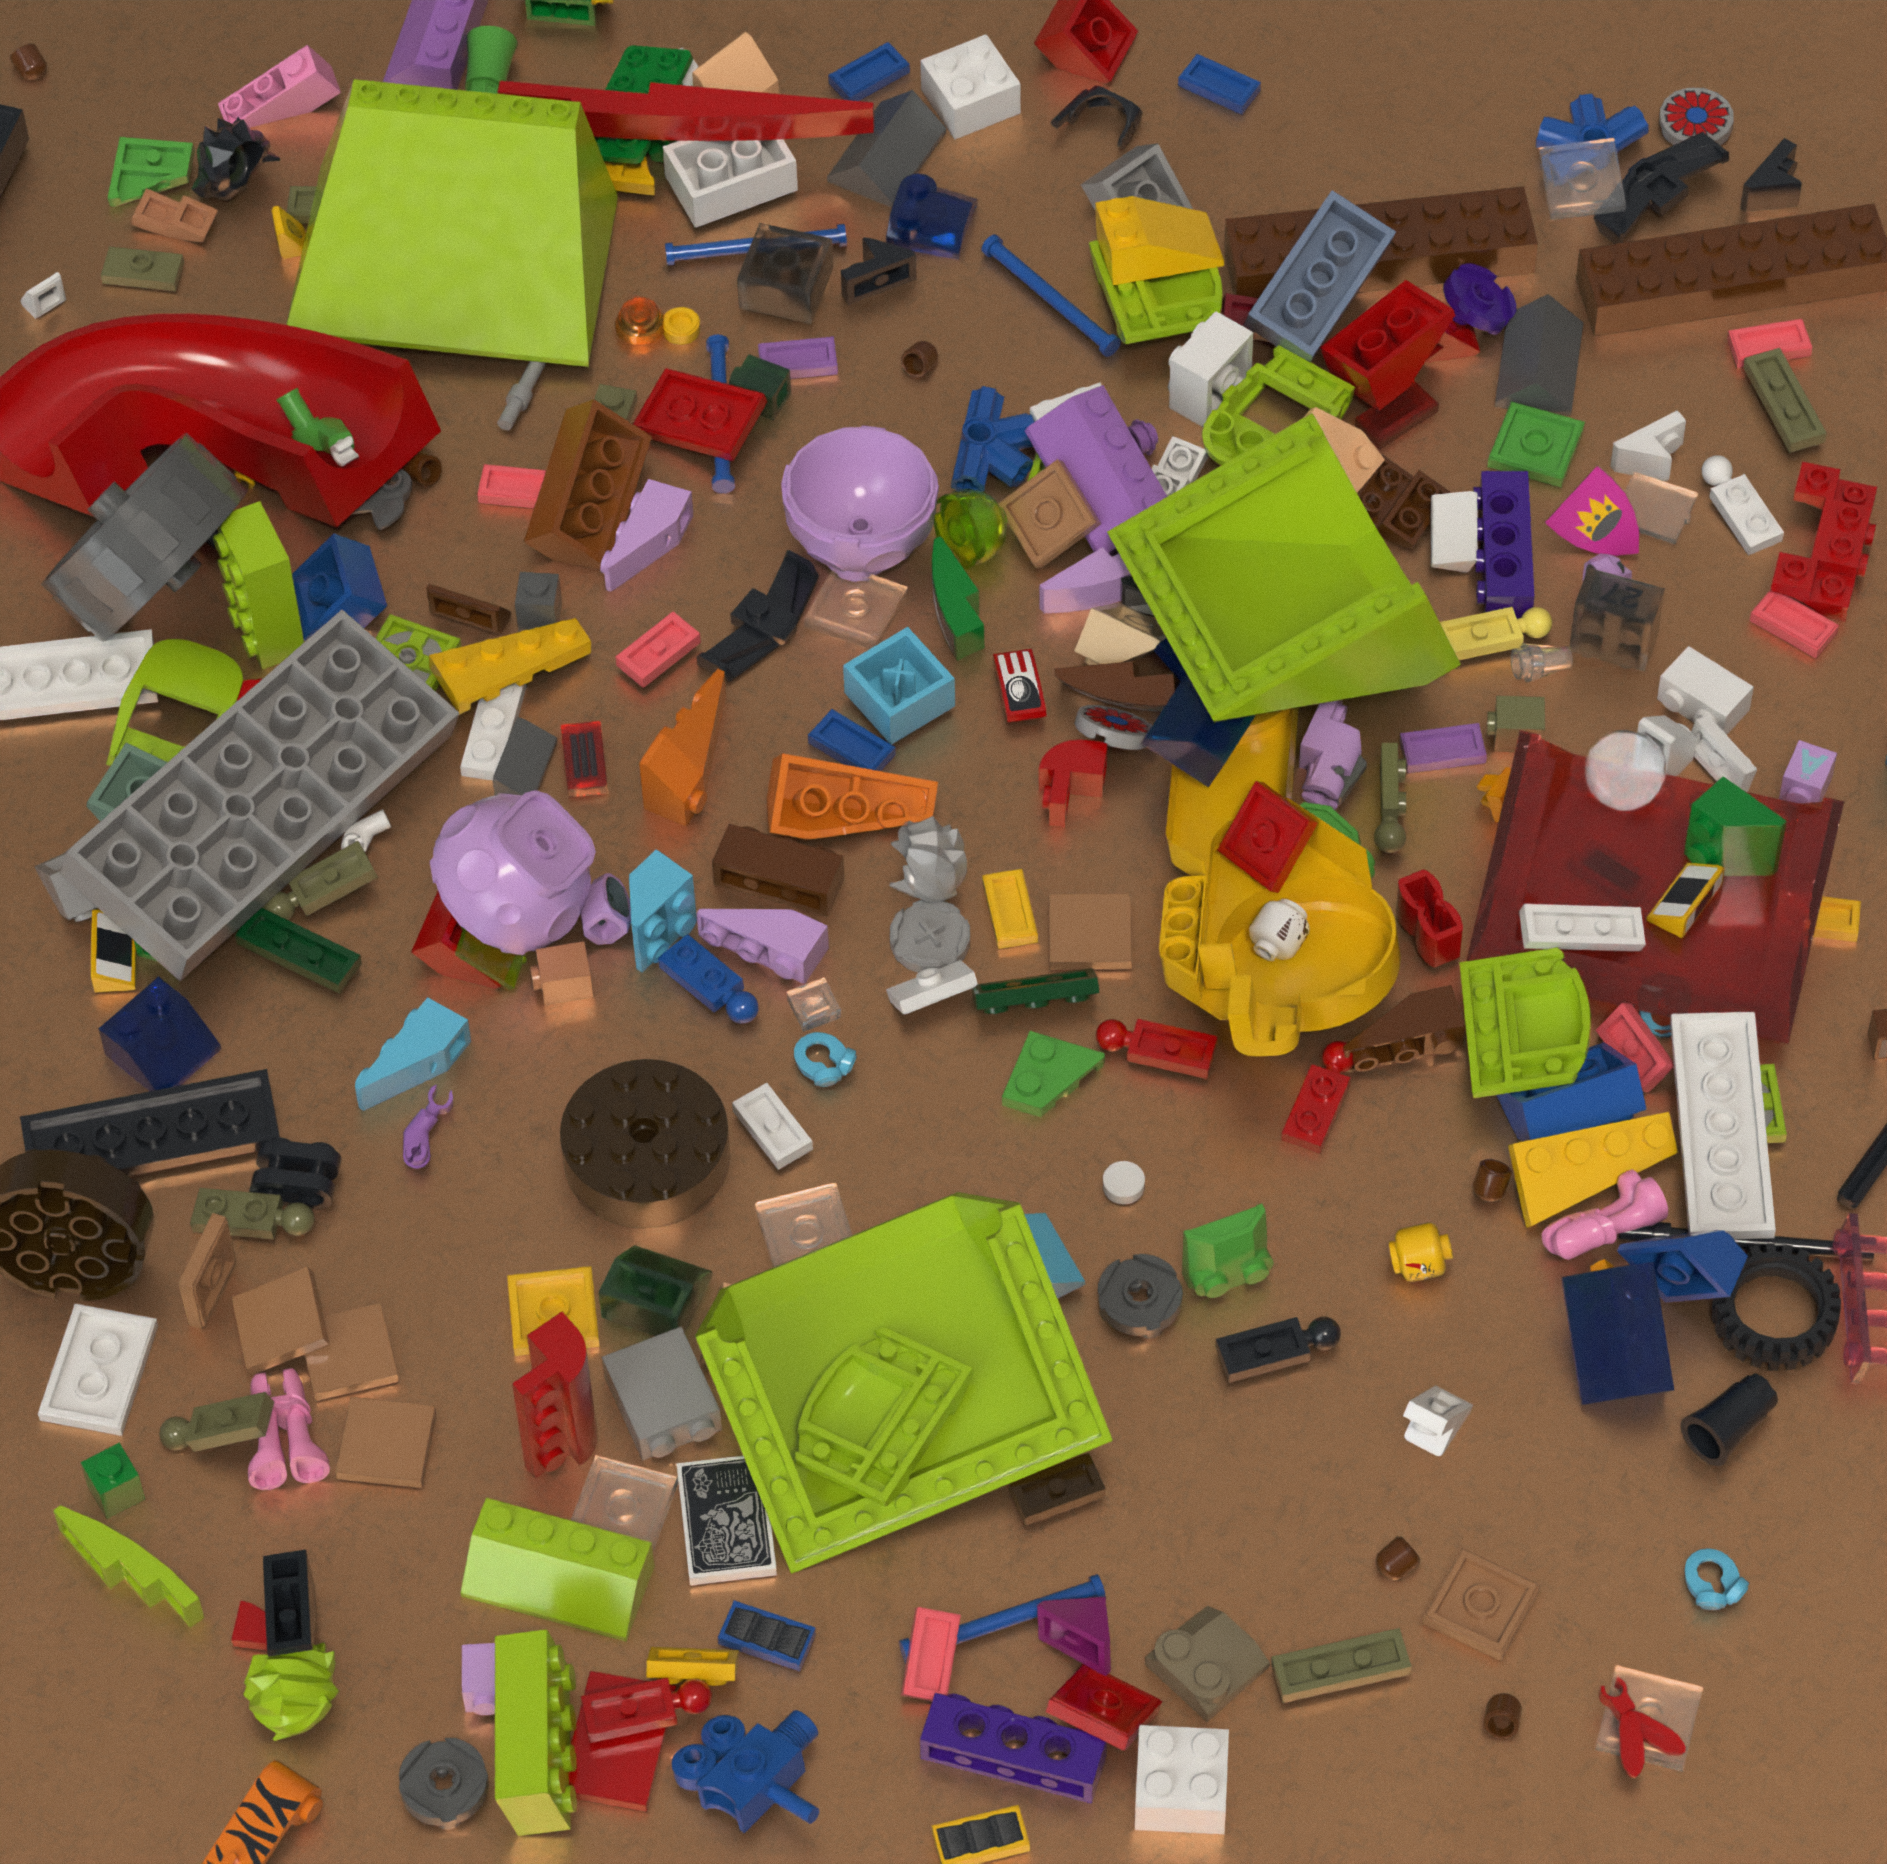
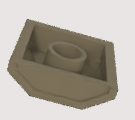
[1145,1606,1270,1722]

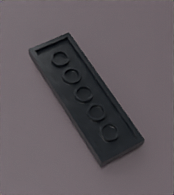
[20,1069,280,1176]

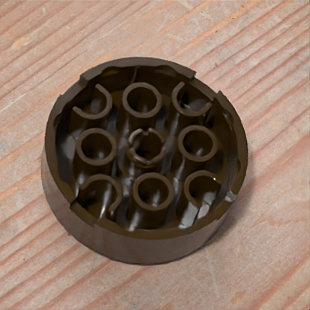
[560,1059,730,1228]
[0,1149,154,1301]

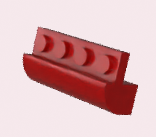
[512,1311,598,1479]

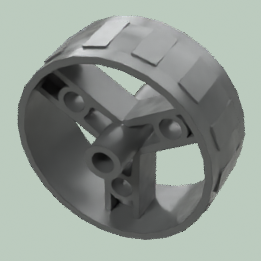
[41,432,248,642]

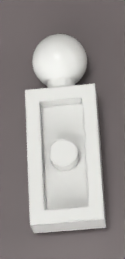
[1701,455,1784,556]

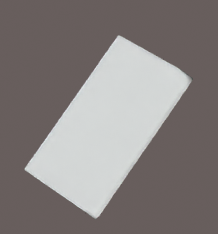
[1431,491,1477,573]

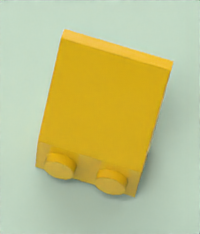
[1095,196,1224,285]

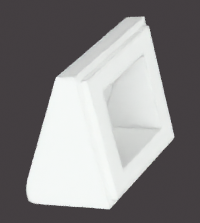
[20,272,66,319]

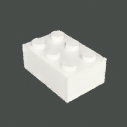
[663,139,798,228]

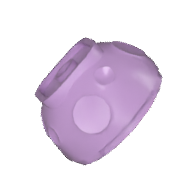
[781,425,939,582]
[430,790,596,955]

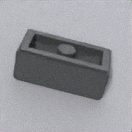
[493,717,558,795]

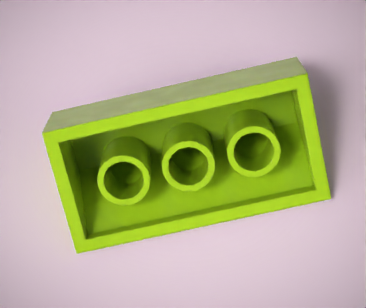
[460,1498,655,1642]

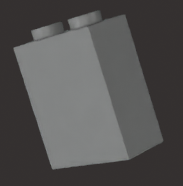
[602,1327,722,1461]

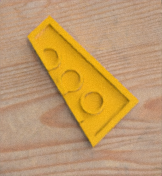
[429,618,591,715]
[1508,1112,1678,1228]

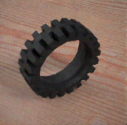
[1712,1243,1841,1371]

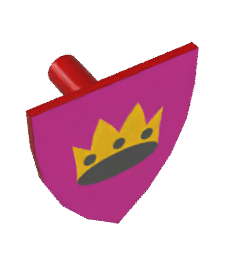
[1545,465,1639,556]

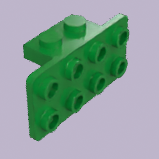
[594,45,693,164]

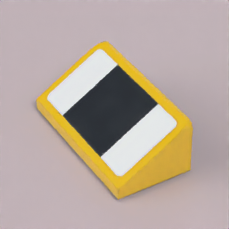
[1646,863,1725,938]
[91,910,136,993]

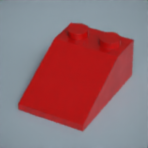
[1320,280,1455,411]

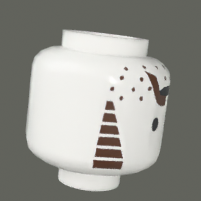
[1249,899,1310,961]

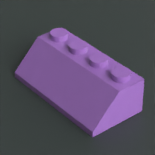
[383,0,488,90]
[1025,385,1167,557]

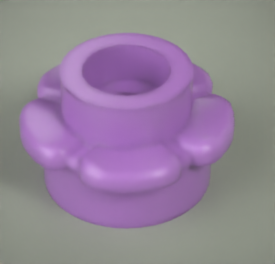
[1128,419,1158,455]

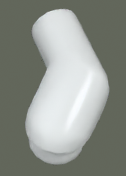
[341,809,391,853]

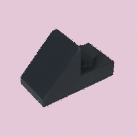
[1740,138,1802,212]
[841,237,916,305]

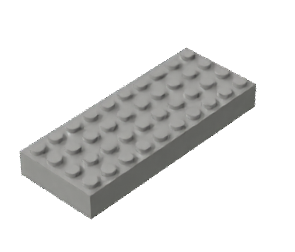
[60,610,460,981]

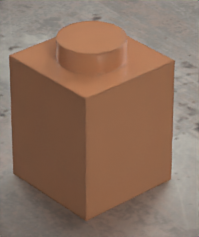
[530,941,593,1005]

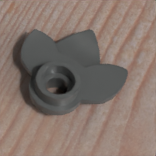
[351,469,412,530]

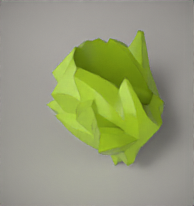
[243,1642,339,1741]

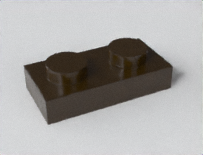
[1009,1453,1106,1526]

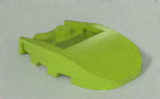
[1202,345,1355,465]
[106,639,243,766]

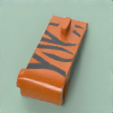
[202,1760,323,1864]

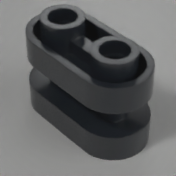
[249,1137,342,1210]

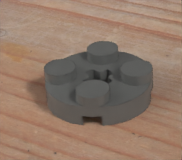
[1098,1254,1183,1339]
[399,1738,489,1830]

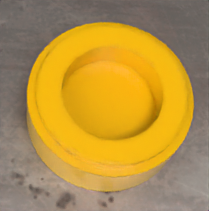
[662,307,700,345]

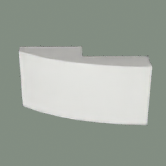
[1151,436,1208,497]

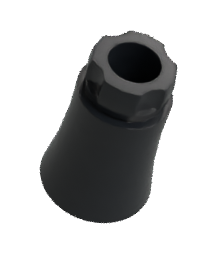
[1680,1373,1778,1466]

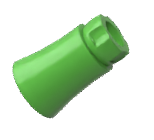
[465,26,518,94]

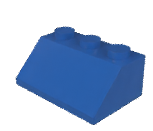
[1496,1042,1647,1142]

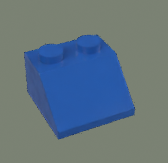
[292,534,387,641]
[1617,1230,1748,1303]

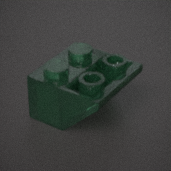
[598,1245,713,1336]

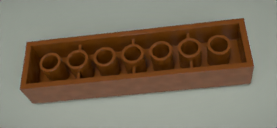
[1224,186,1538,298]
[1576,203,1887,337]

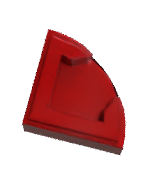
[231,1600,267,1651]

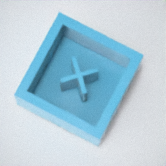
[843,627,955,745]

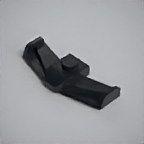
[1593,131,1729,244]
[696,550,819,682]

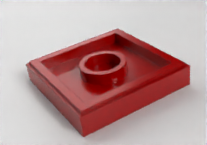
[1217,781,1318,893]
[1045,1664,1163,1751]

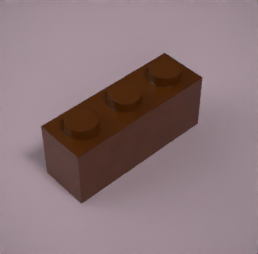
[712,824,844,917]

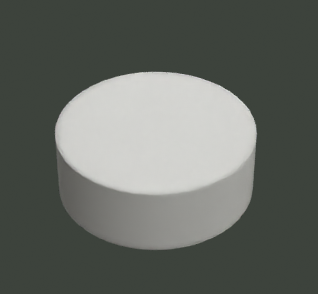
[1103,1161,1145,1205]

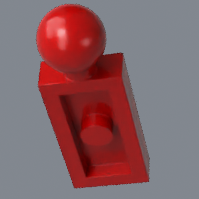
[1096,1019,1218,1079]
[1281,1041,1353,1154]
[581,1678,712,1743]

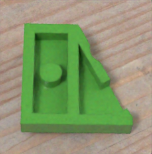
[107,137,195,207]
[1002,1031,1105,1117]

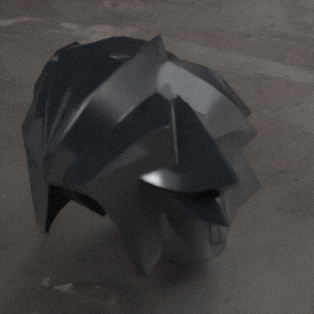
[191,117,280,201]

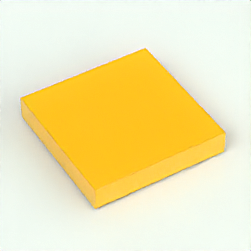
[507,1266,600,1356]

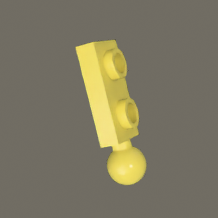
[1440,607,1552,660]

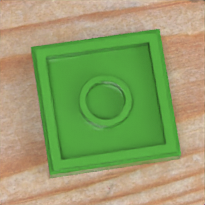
[1487,401,1585,488]

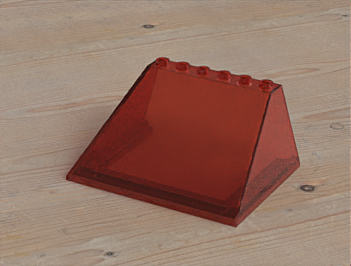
[1466,730,1844,1044]

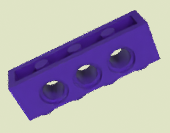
[1472,471,1535,619]
[920,1693,1107,1804]

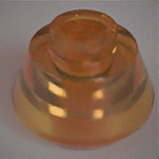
[615,297,664,346]

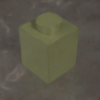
[1487,696,1545,753]

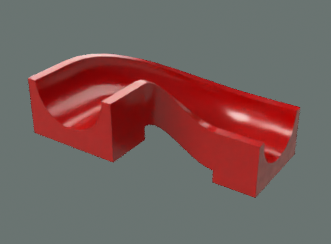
[0,314,441,527]

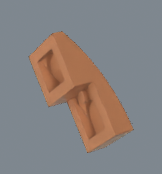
[131,188,218,242]

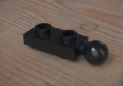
[1215,1316,1341,1383]

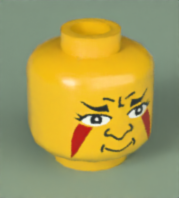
[1389,1222,1453,1282]

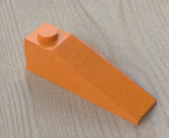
[639,669,727,826]
[767,753,938,840]

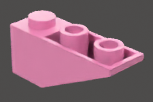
[218,45,341,128]

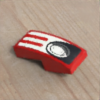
[993,648,1047,723]

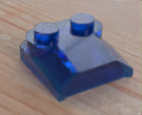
[886,174,978,260]

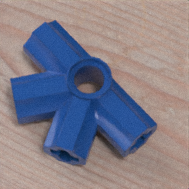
[1536,94,1649,188]
[951,386,1035,498]

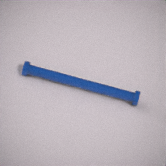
[665,224,847,266]
[981,234,1121,357]
[706,334,735,494]
[899,1574,1106,1663]

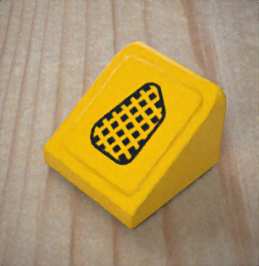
[271,206,306,259]

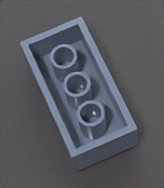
[1244,190,1396,362]

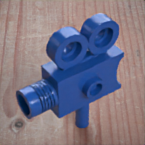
[672,1710,819,1833]

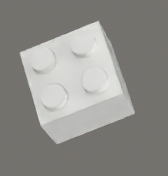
[920,34,1021,139]
[1168,311,1253,428]
[1135,1725,1229,1834]

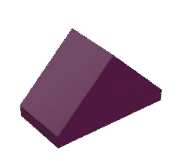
[1037,1597,1111,1676]

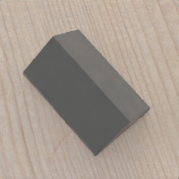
[827,90,946,208]
[1495,294,1583,416]

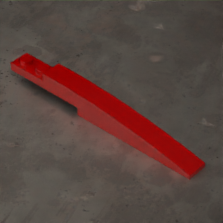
[497,81,875,141]

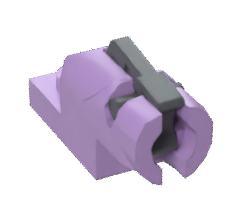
[1299,699,1367,810]

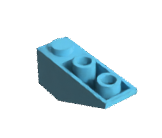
[355,997,471,1111]

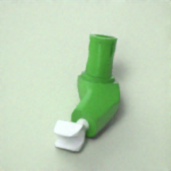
[276,388,359,466]

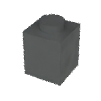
[515,572,562,631]

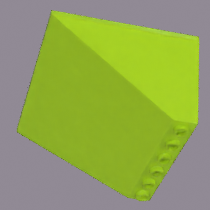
[286,79,618,367]
[1107,413,1461,722]
[695,1192,1113,1574]

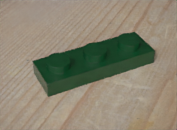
[235,908,362,994]
[971,968,1100,1014]

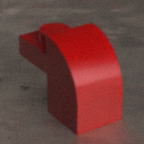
[1039,739,1108,827]

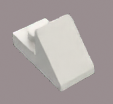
[1610,411,1686,481]
[1403,1385,1473,1456]

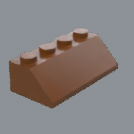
[523,399,652,570]

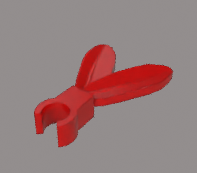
[1599,1677,1686,1778]

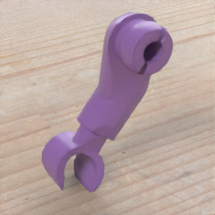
[403,1085,453,1169]

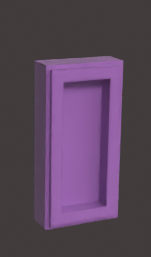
[758,336,838,382]
[1400,723,1487,774]

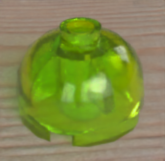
[934,489,1007,569]

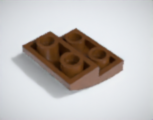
[1357,454,1450,549]

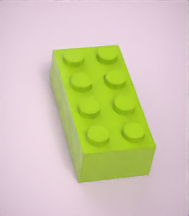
[213,501,304,670]
[495,1629,577,1836]

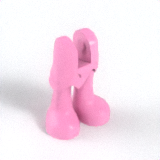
[1542,1169,1668,1260]
[248,1368,330,1490]

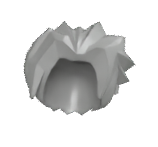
[889,816,967,903]

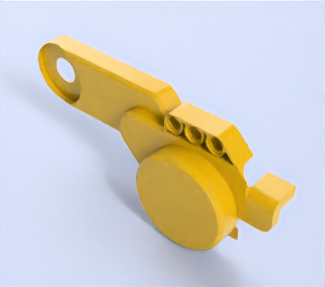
[1159,668,1401,1057]

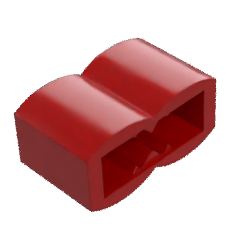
[1396,869,1463,968]

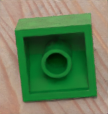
[1684,776,1787,876]

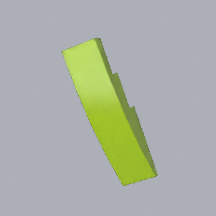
[53,1505,204,1628]

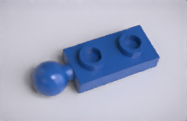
[658,934,759,1024]

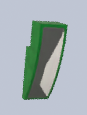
[932,536,985,661]

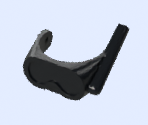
[1051,86,1143,149]

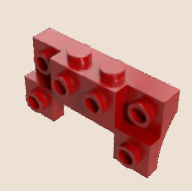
[1771,461,1877,622]

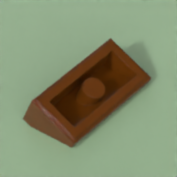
[426,584,511,634]

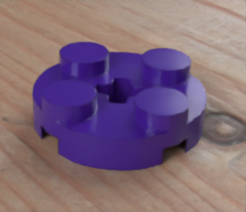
[1443,263,1517,335]

